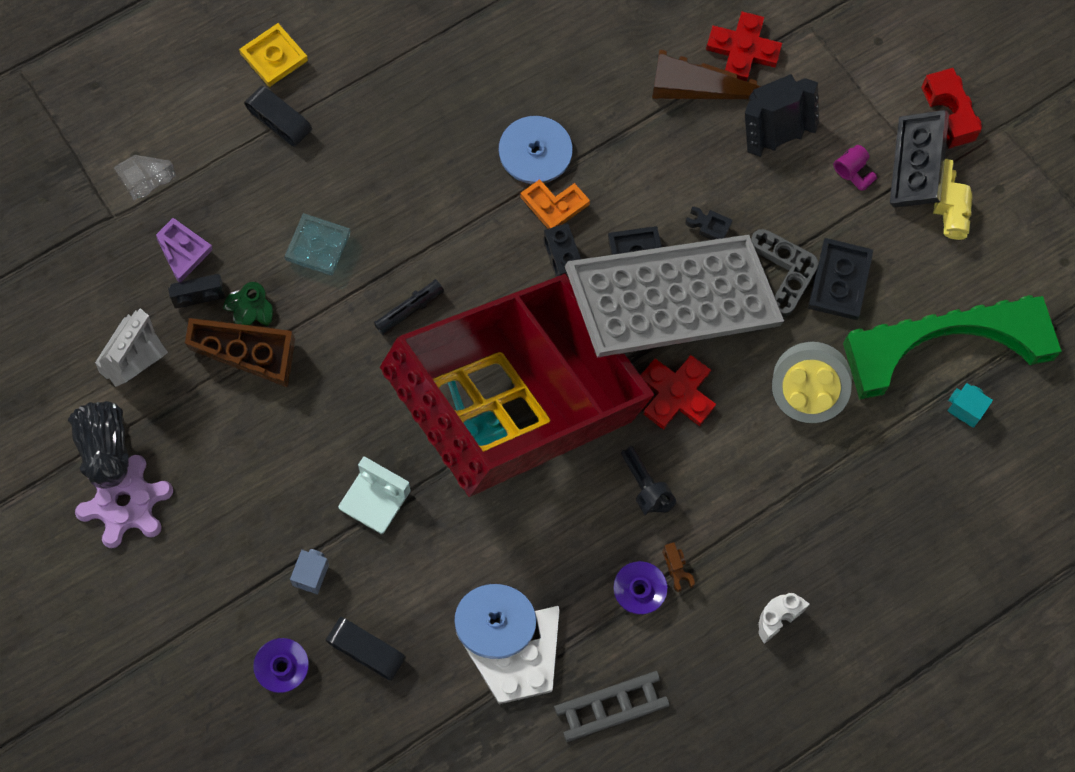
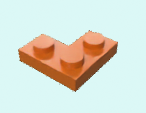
[520,179,590,229]

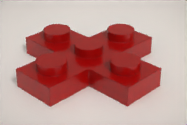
[706,11,782,82]
[640,355,716,430]

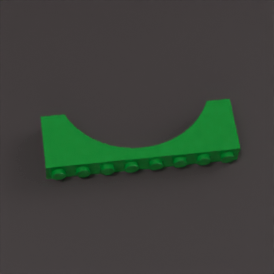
[843,295,1062,400]

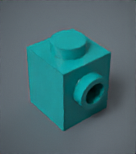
[947,383,993,428]

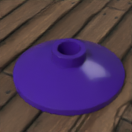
[614,561,667,615]
[254,638,309,693]

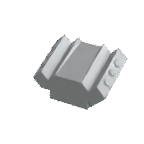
[95,308,168,387]

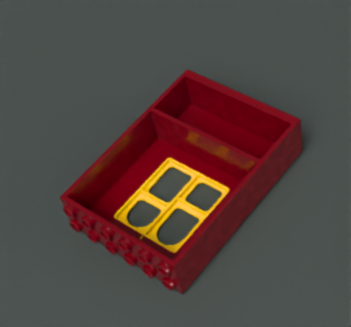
[380,274,654,497]

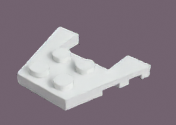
[456,606,559,704]

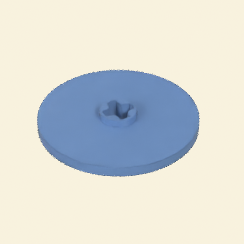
[499,116,572,184]
[455,584,536,659]

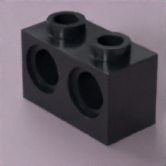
[543,223,581,278]

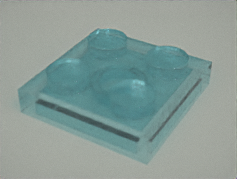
[284,213,351,276]

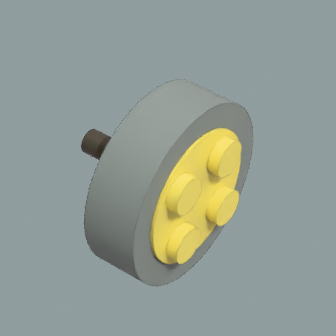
[772,342,852,423]

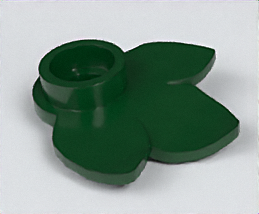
[223,282,273,326]

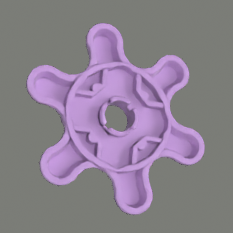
[75,455,173,548]

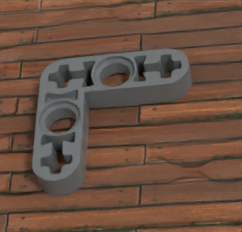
[751,229,818,318]

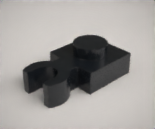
[685,207,733,240]

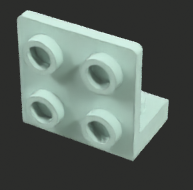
[338,456,411,534]

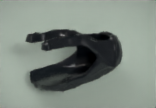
[68,401,129,489]

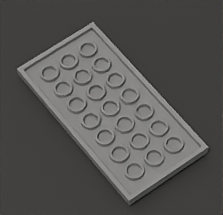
[565,235,784,357]

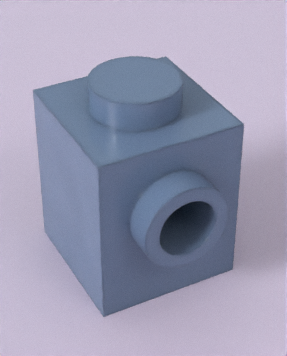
[290,549,329,594]

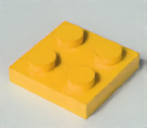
[239,23,308,87]

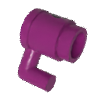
[833,145,877,191]

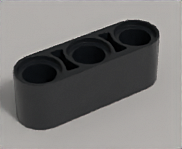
[244,85,312,147]
[325,617,406,681]

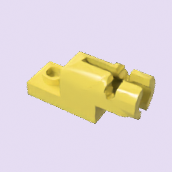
[933,159,972,240]

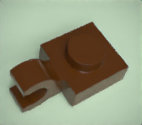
[662,542,695,592]

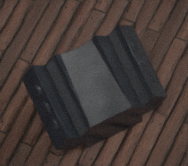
[745,74,819,157]

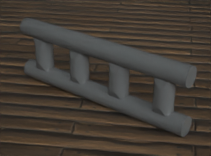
[554,671,670,742]

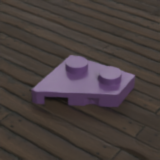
[156,218,212,283]

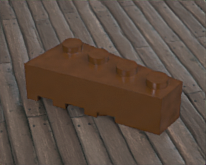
[185,318,296,388]

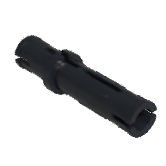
[374,279,444,335]

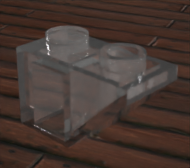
[114,155,176,200]

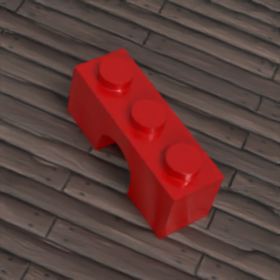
[921,68,982,148]

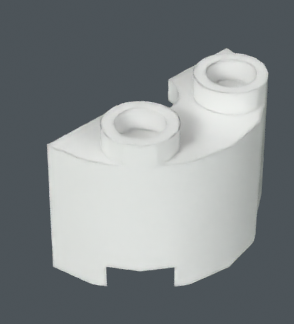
[759,593,810,644]

